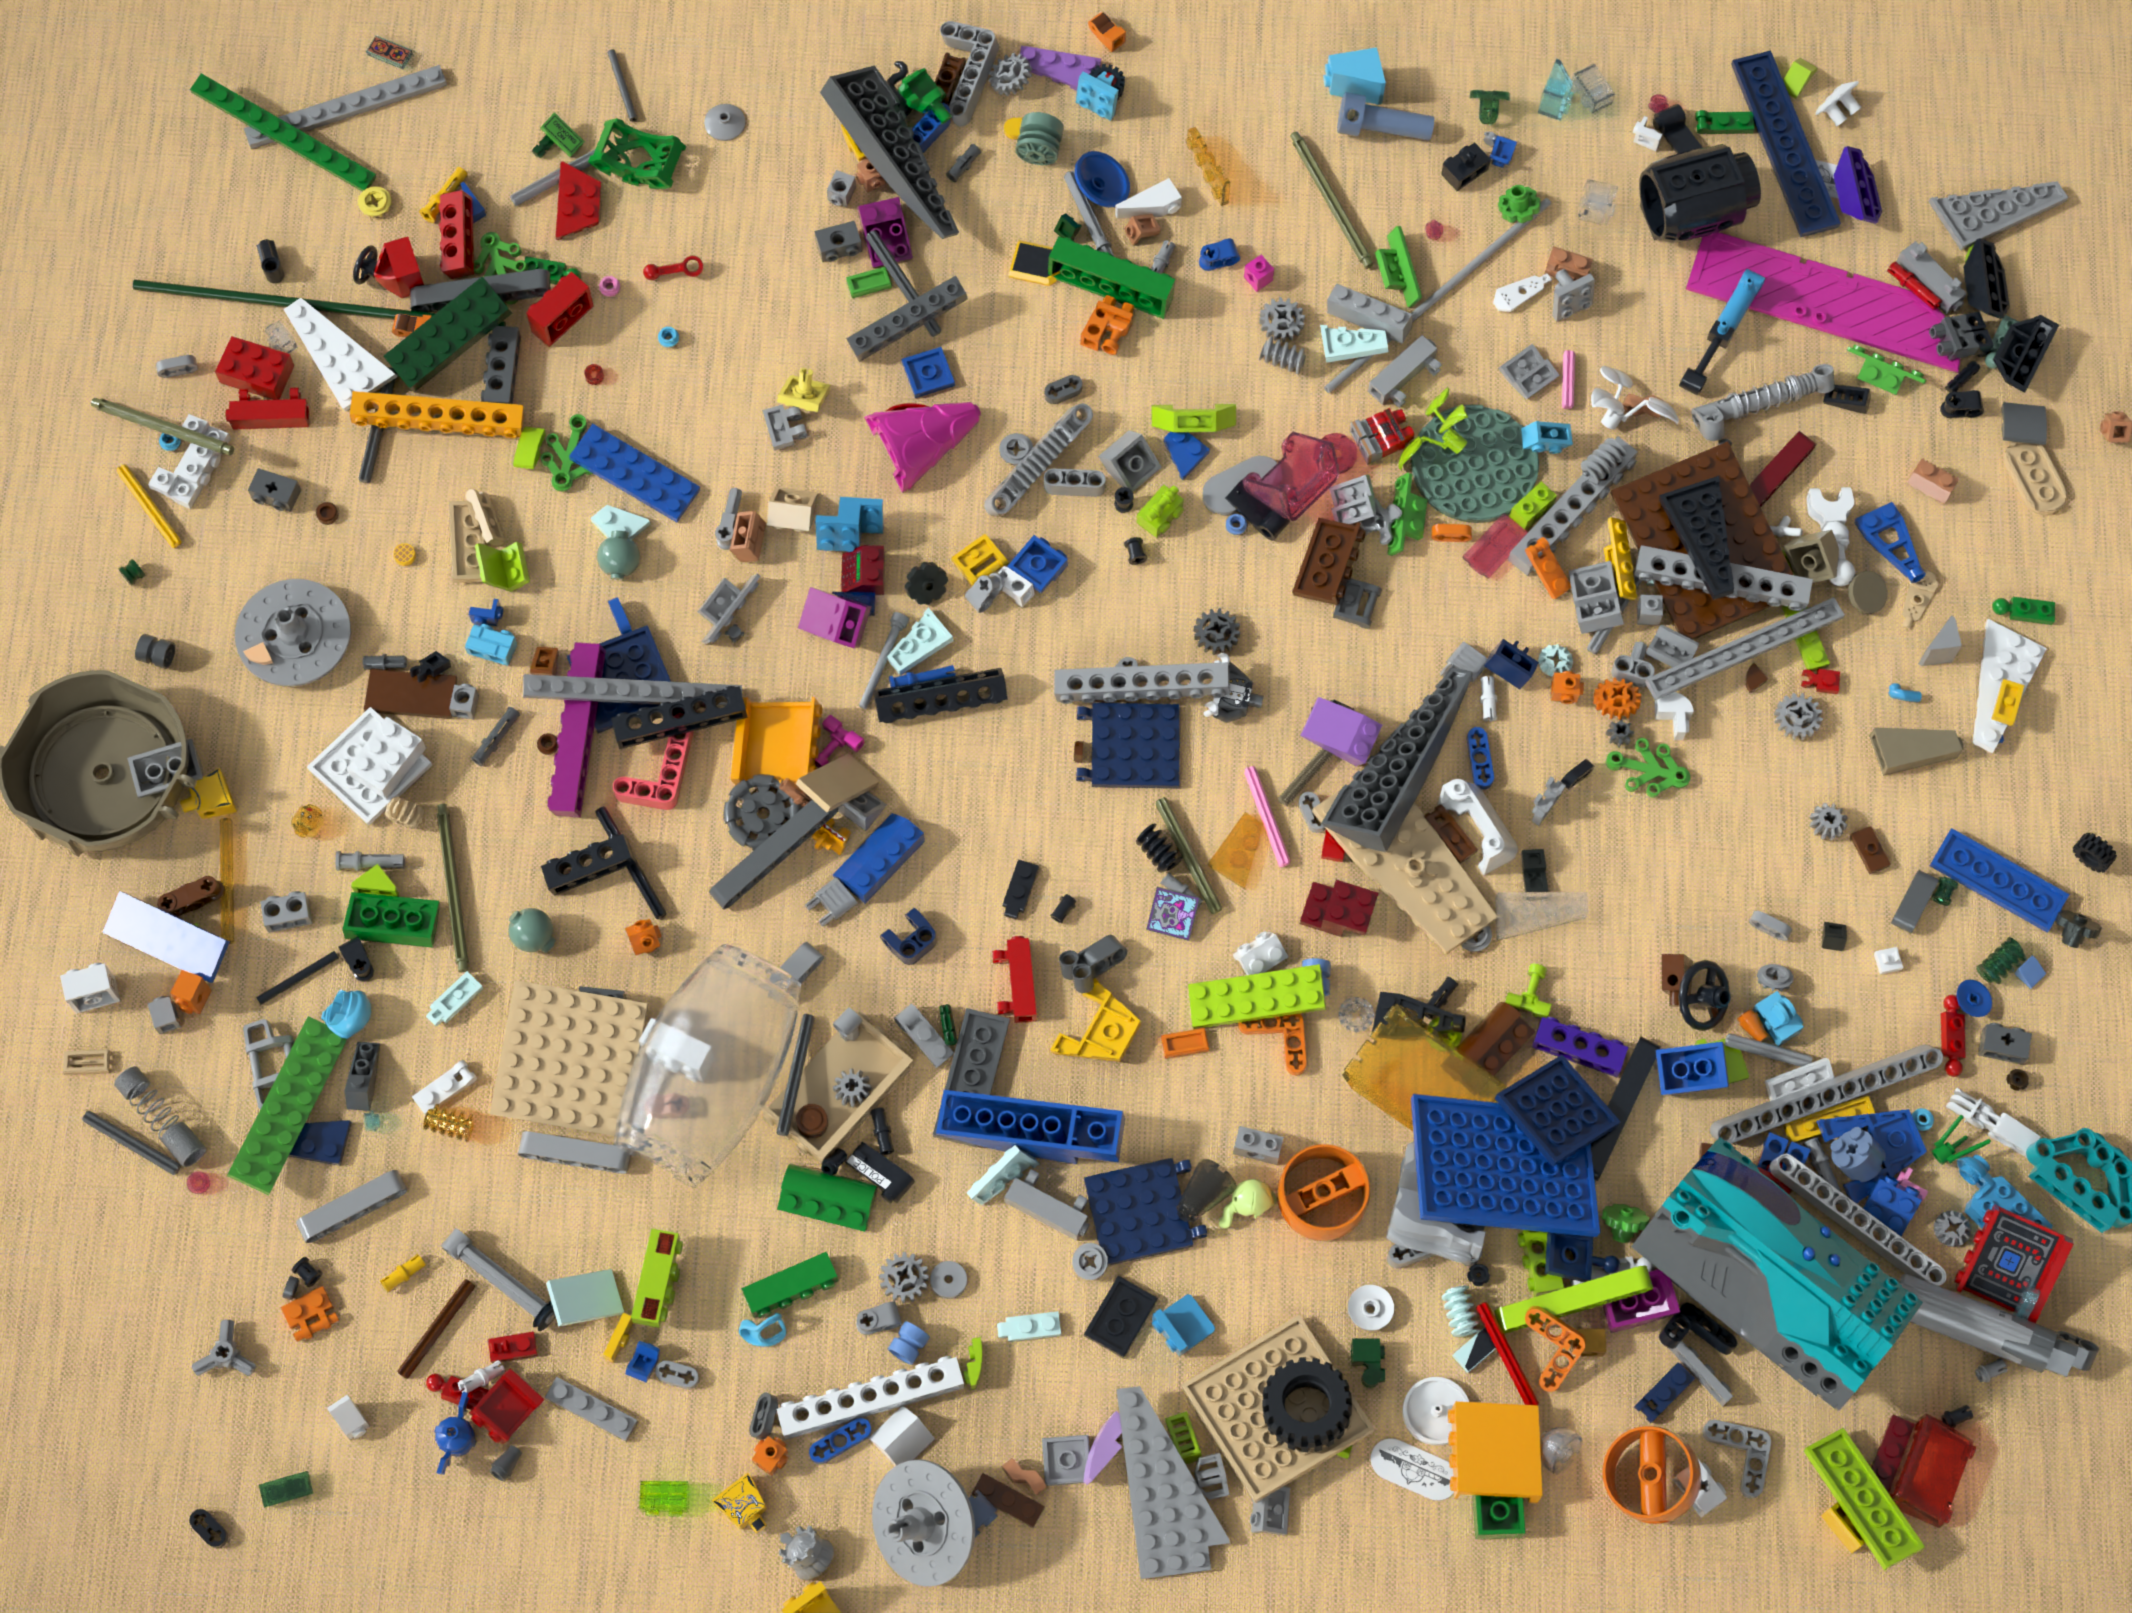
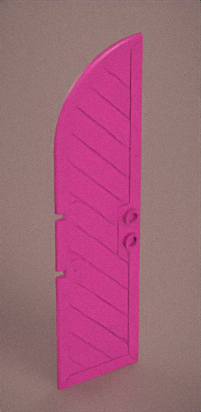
[1686,232,1960,372]

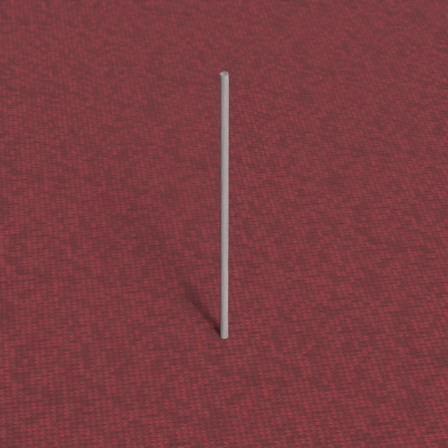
[1324,198,1551,393]

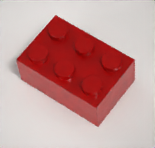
[526,272,594,347]
[215,336,295,400]

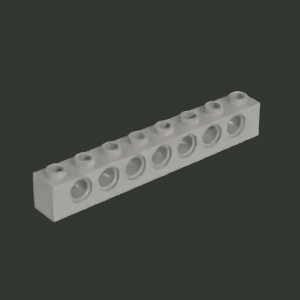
[1508,436,1638,576]
[1634,545,1813,611]
[1054,662,1230,704]

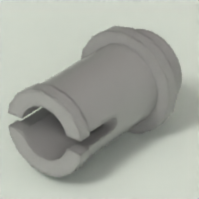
[1975,1358,2007,1383]

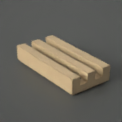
[63,1049,111,1075]

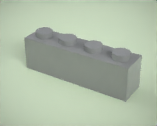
[1327,283,1412,344]

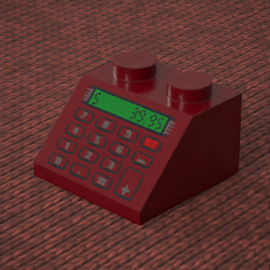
[841,545,885,595]

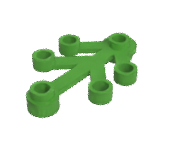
[474,232,528,305]
[541,414,593,492]
[1606,738,1690,798]

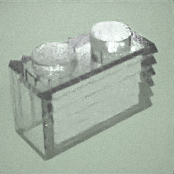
[1570,63,1615,113]

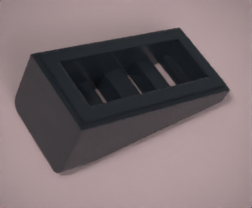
[1823,385,1871,414]

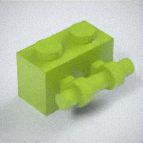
[1137,485,1184,538]

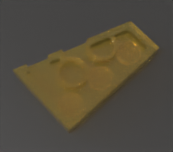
[1208,812,1263,890]

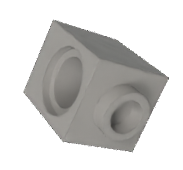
[827,170,856,207]
[1637,594,1663,625]
[449,684,479,720]
[148,996,181,1034]

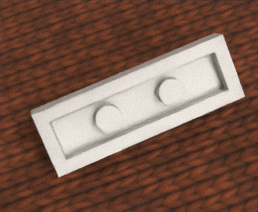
[1765,1058,1834,1101]

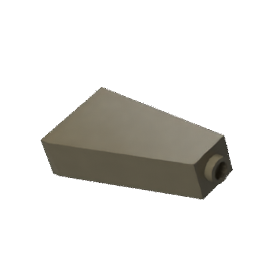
[1869,728,1963,776]

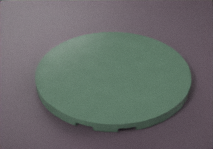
[1411,404,1539,523]

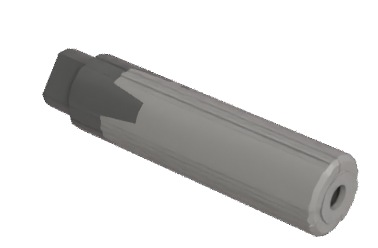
[1899,1274,2099,1377]

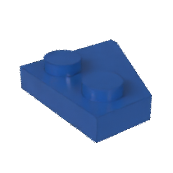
[1164,431,1210,480]

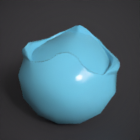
[321,990,371,1039]

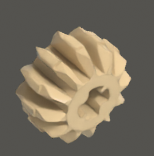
[385,797,425,829]

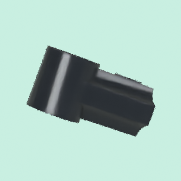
[256,239,285,283]

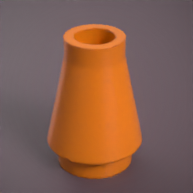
[1737,1008,1768,1041]

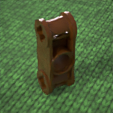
[935,52,967,106]
[157,876,225,917]

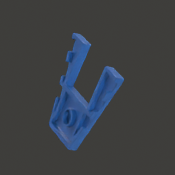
[1816,1109,1927,1204]

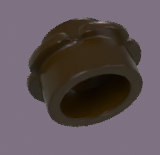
[2006,1069,2029,1091]

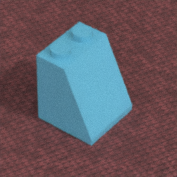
[1323,47,1386,105]

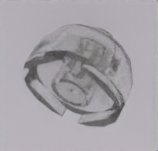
[1540,1427,1583,1475]

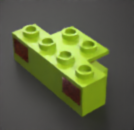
[631,1228,683,1328]

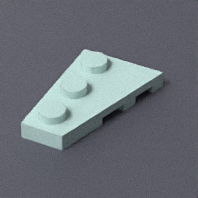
[887,607,953,676]

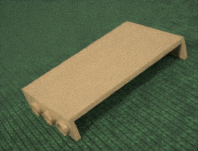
[762,1009,914,1164]

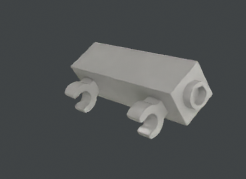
[1896,241,1967,315]
[1368,335,1442,408]
[1004,1169,1090,1241]

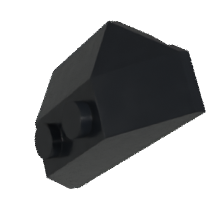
[1963,238,2010,319]
[1993,315,2059,393]

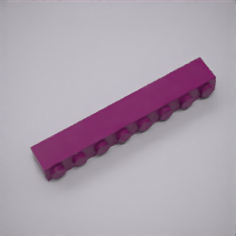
[548,642,606,818]

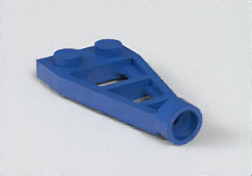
[1854,502,1926,583]

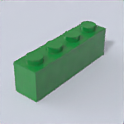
[741,1251,838,1318]

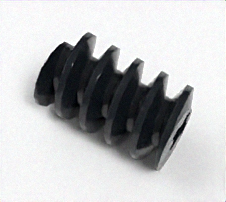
[1136,823,1183,873]

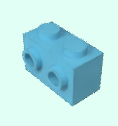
[1521,421,1573,454]

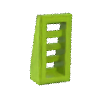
[1165,1411,1202,1464]

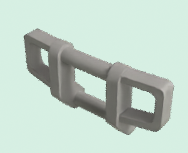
[243,1019,294,1109]

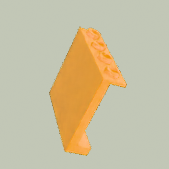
[730,697,823,787]
[1448,1401,1542,1503]

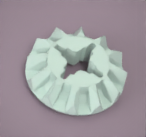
[1538,644,1573,677]

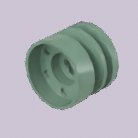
[1015,112,1064,165]

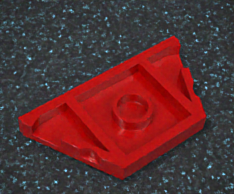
[555,161,601,240]

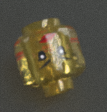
[291,804,324,838]

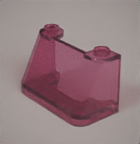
[1242,432,1340,521]

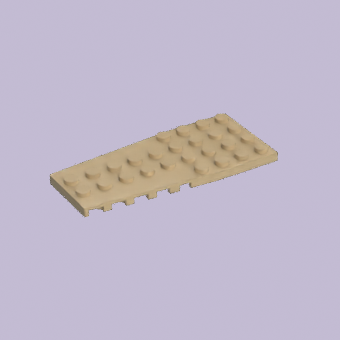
[1312,791,1497,955]

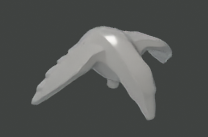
[1361,498,1402,545]

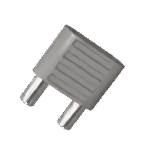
[1440,642,1487,682]
[805,877,857,927]

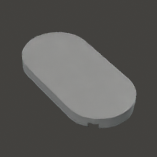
[1202,456,1282,516]

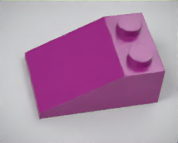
[1602,1270,1680,1333]

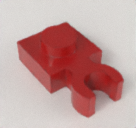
[1801,669,1840,694]

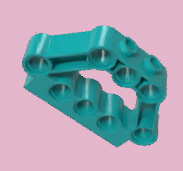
[2026,1128,2132,1233]

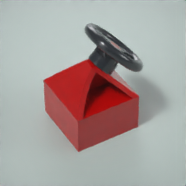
[353,236,424,298]

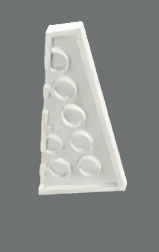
[284,298,398,411]
[1973,619,2047,753]

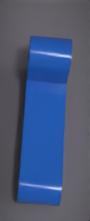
[912,103,951,153]

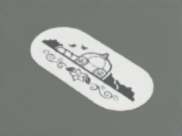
[1371,1438,1454,1500]

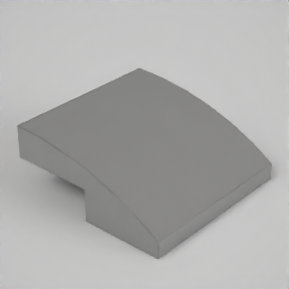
[1498,343,1560,400]
[1329,475,1376,524]

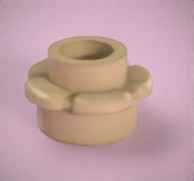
[1404,857,1425,878]

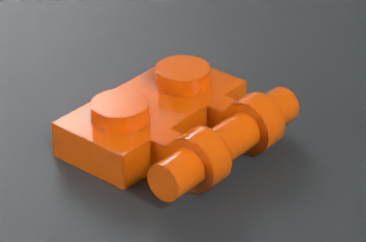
[280,1286,339,1342]

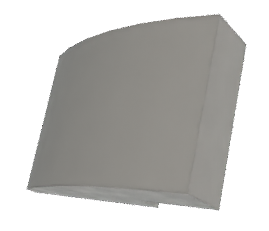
[1569,561,1624,634]

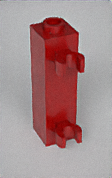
[225,387,310,430]
[992,936,1037,1023]

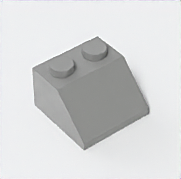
[1098,430,1161,492]

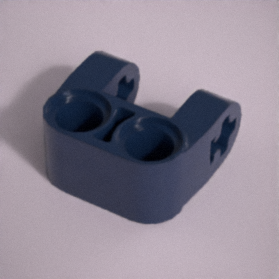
[880,908,936,965]

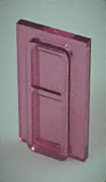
[1462,513,1528,579]

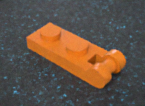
[1525,537,1571,599]

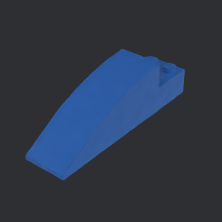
[936,1090,1126,1164]

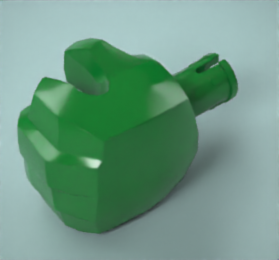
[898,68,952,124]

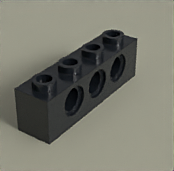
[541,834,636,896]

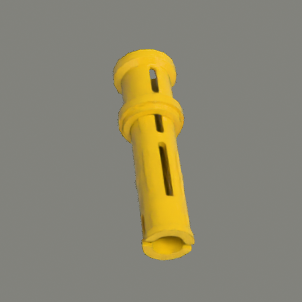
[419,167,468,223]

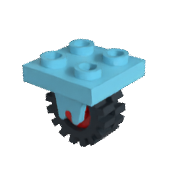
[1075,64,1125,121]

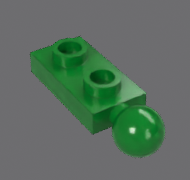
[522,256,581,285]
[1992,597,2055,625]

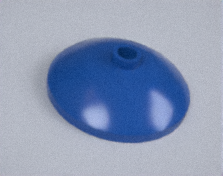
[1075,151,1130,208]

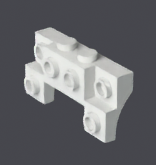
[148,414,231,509]

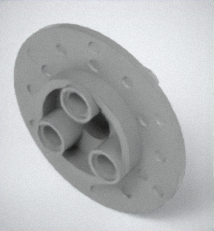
[235,579,351,687]
[872,1460,975,1586]

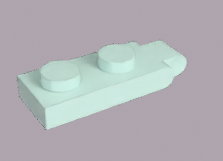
[426,971,484,1026]
[997,1311,1061,1342]

